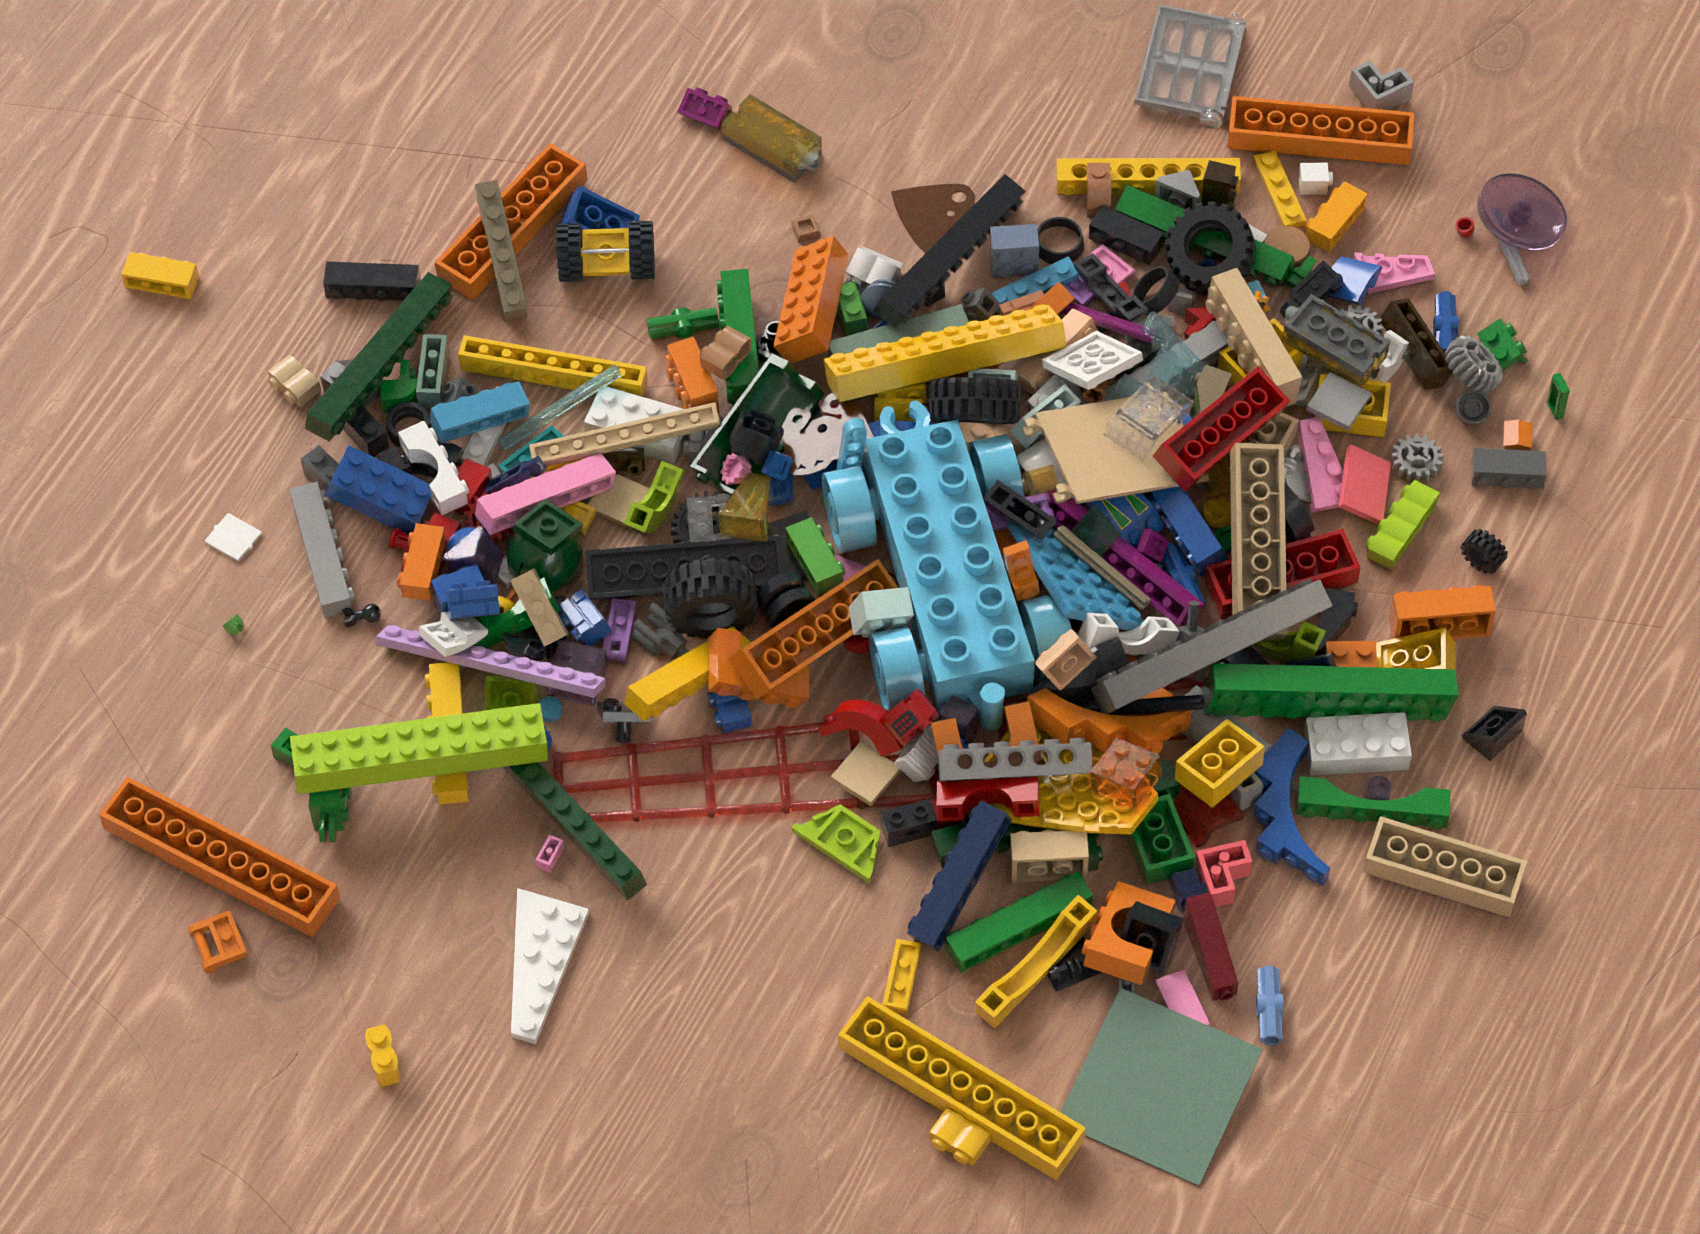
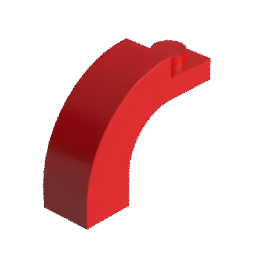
[818,700,906,757]

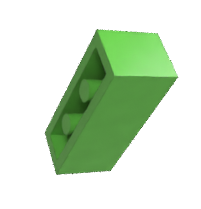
[785,517,845,595]

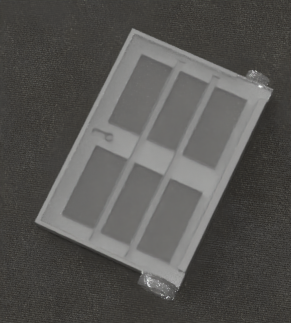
[1134,5,1246,129]

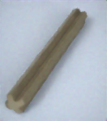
[1054,526,1151,610]

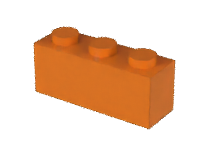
[397,523,446,601]

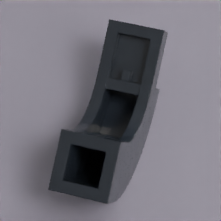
[1284,482,1315,544]

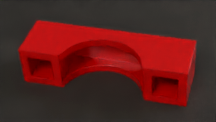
[936,777,1040,822]

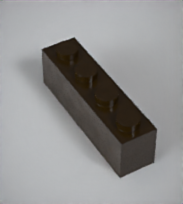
[1379,298,1453,390]

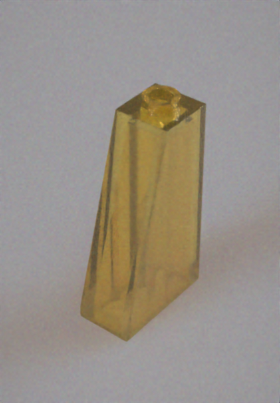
[718,473,772,541]

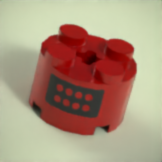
[880,688,940,746]

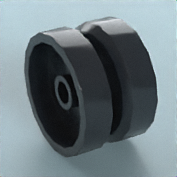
[757,572,816,629]

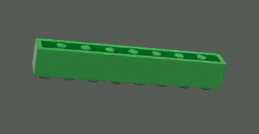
[1115,185,1295,286]

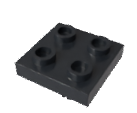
[597,698,652,743]

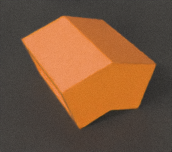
[1503,420,1532,451]

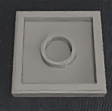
[1306,373,1372,431]

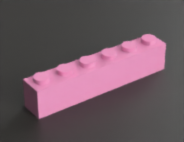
[475,453,616,535]

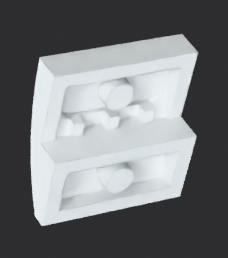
[419,611,488,657]

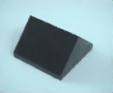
[1461,706,1527,761]

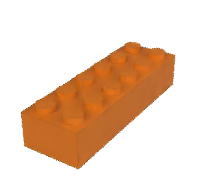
[773,235,849,364]

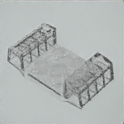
[1103,376,1195,461]

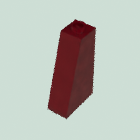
[1183,892,1238,1001]

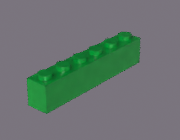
[945,872,1094,973]

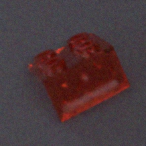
[1174,789,1245,848]

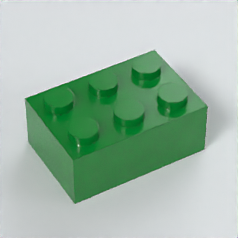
[1126,794,1195,885]

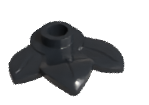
[502,629,546,661]

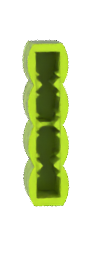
[1365,480,1440,570]

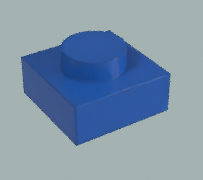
[761,450,794,481]

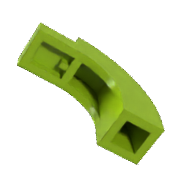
[624,461,685,534]
[1251,621,1326,663]

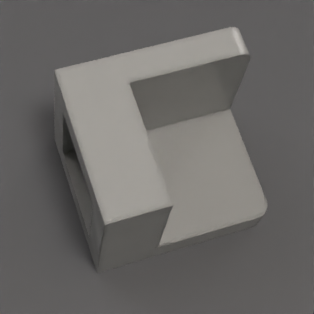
[1168,287,1197,314]

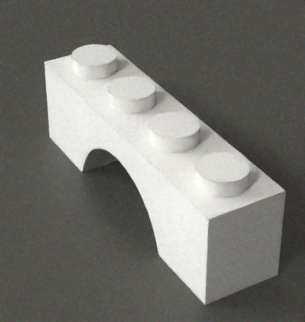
[398,421,469,515]
[1078,613,1180,656]

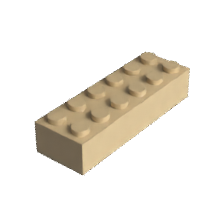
[1206,268,1302,407]
[1363,816,1527,918]

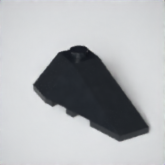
[1030,637,1129,703]

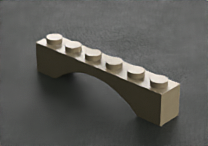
[475,180,527,322]

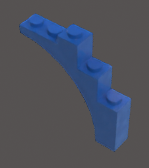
[1254,728,1330,886]

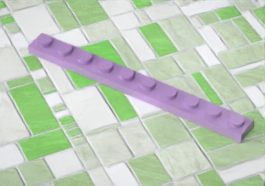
[376,625,605,698]

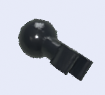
[342,604,381,627]

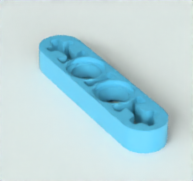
[837,418,867,470]

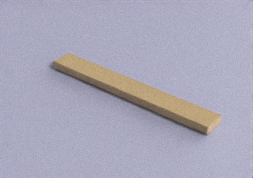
[529,402,720,466]

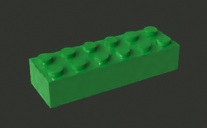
[716,269,759,407]

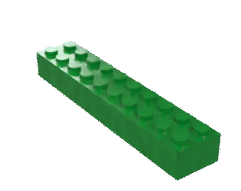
[1202,663,1459,722]

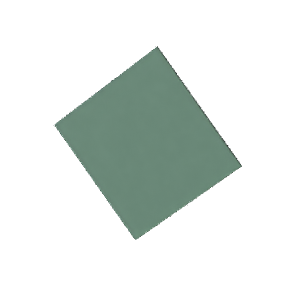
[1061,988,1263,1186]

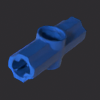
[1433,291,1459,353]
[1162,543,1205,607]

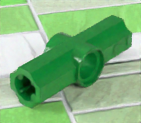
[647,307,719,339]

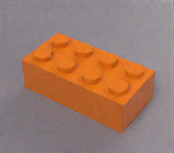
[1389,585,1496,639]

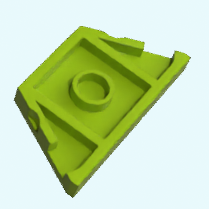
[792,804,881,883]

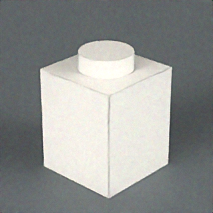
[1298,163,1333,195]

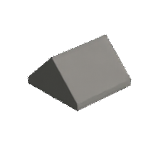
[1155,170,1200,211]

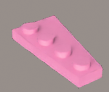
[1297,417,1343,513]

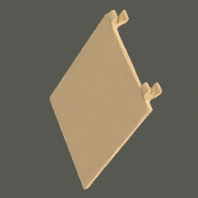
[1022,391,1209,504]

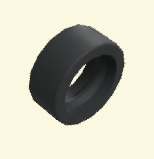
[386,402,432,447]

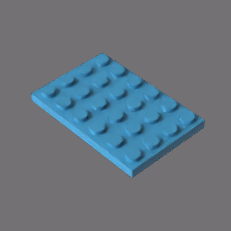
[1007,523,1144,631]

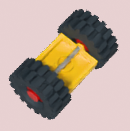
[556,221,655,282]

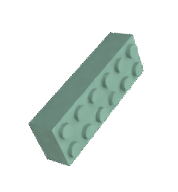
[828,304,969,358]

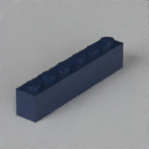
[907,801,1012,952]

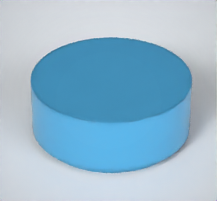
[539,696,562,722]

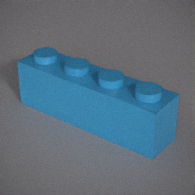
[430,381,530,443]

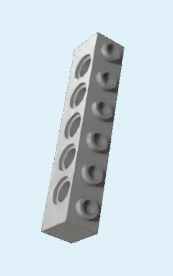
[938,738,1093,781]

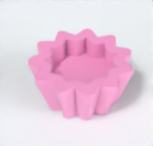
[720,453,751,485]

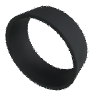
[1037,217,1084,264]
[1132,266,1180,316]

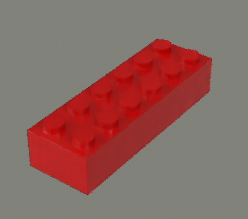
[1152,366,1290,491]
[1205,528,1361,620]

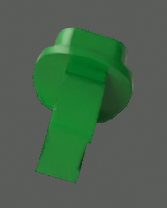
[1285,256,1317,289]

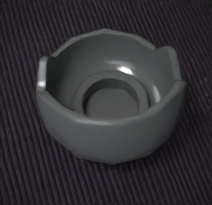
[1455,390,1491,426]

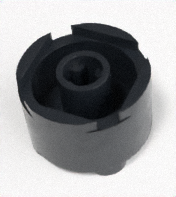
[729,410,784,465]

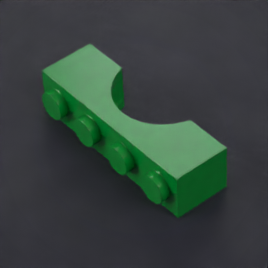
[472,578,561,649]

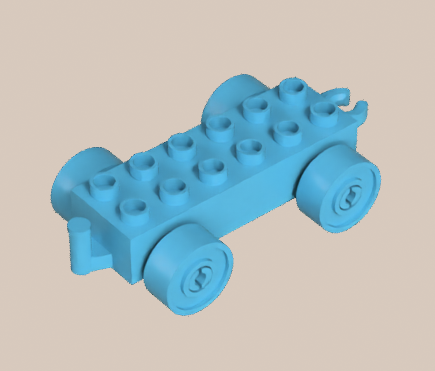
[822,401,1071,731]

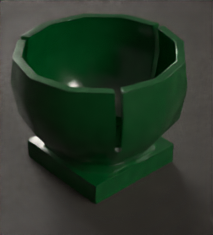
[506,499,583,590]

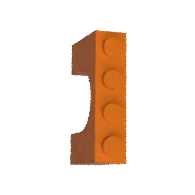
[708,628,809,708]
[930,702,1042,782]
[1082,881,1176,985]

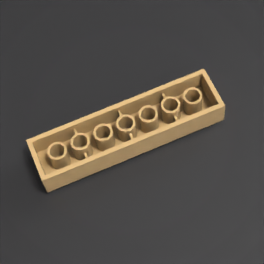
[1230,443,1287,641]

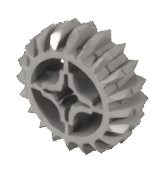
[1444,335,1504,394]

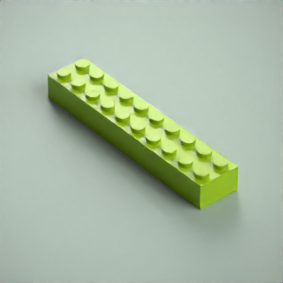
[290,703,548,794]

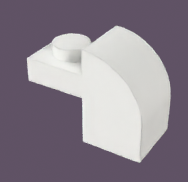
[1363,330,1409,382]

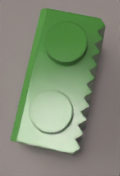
[836,281,868,337]

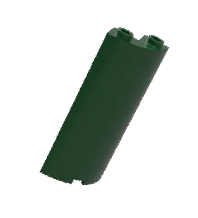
[690,354,825,507]

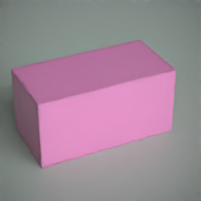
[535,835,564,873]

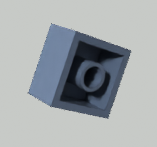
[989,224,1039,277]

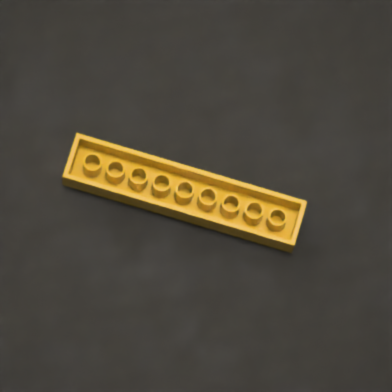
[824,305,1066,402]
[838,996,1086,1181]

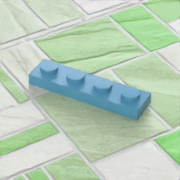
[991,256,1079,316]

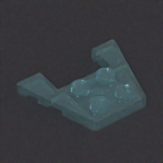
[1114,311,1204,407]

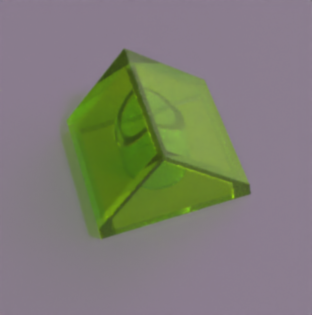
[486,676,538,710]

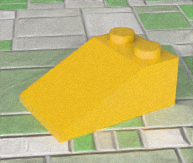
[1376,627,1456,673]

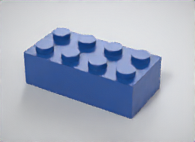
[324,445,431,534]
[1151,486,1229,576]

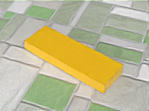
[882,939,922,1015]

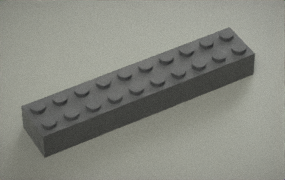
[1091,579,1333,714]

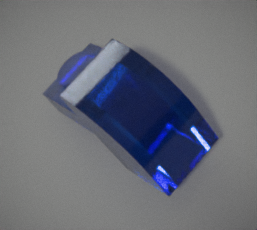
[1168,868,1208,913]

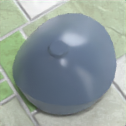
[860,279,895,317]

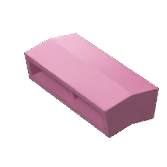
[1155,970,1210,1026]

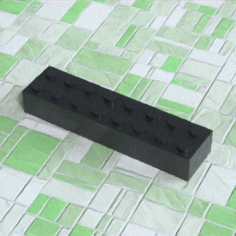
[585,535,783,601]

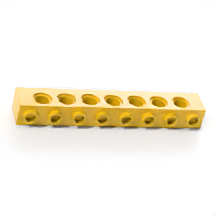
[1056,158,1241,195]
[458,335,648,397]

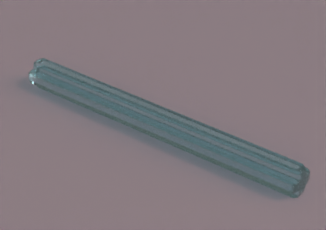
[498,365,622,450]

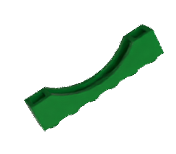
[1296,776,1451,829]

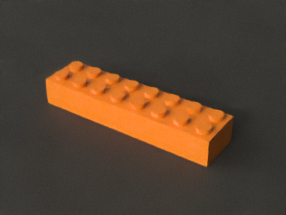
[1227,96,1414,165]
[435,143,588,300]
[729,559,898,699]

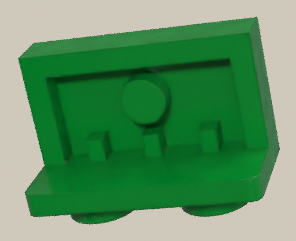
[1477,318,1528,371]

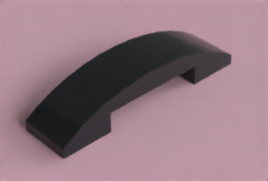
[1074,253,1148,322]

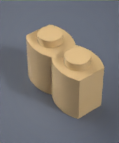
[268,355,322,408]

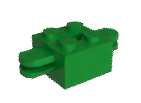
[308,787,352,842]

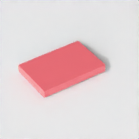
[1338,444,1391,525]

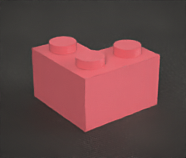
[1195,840,1252,907]

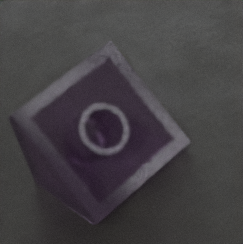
[442,526,504,584]

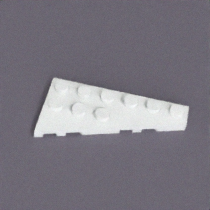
[511,888,589,1044]

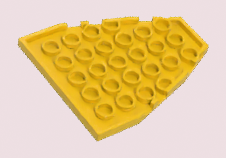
[970,724,1159,834]

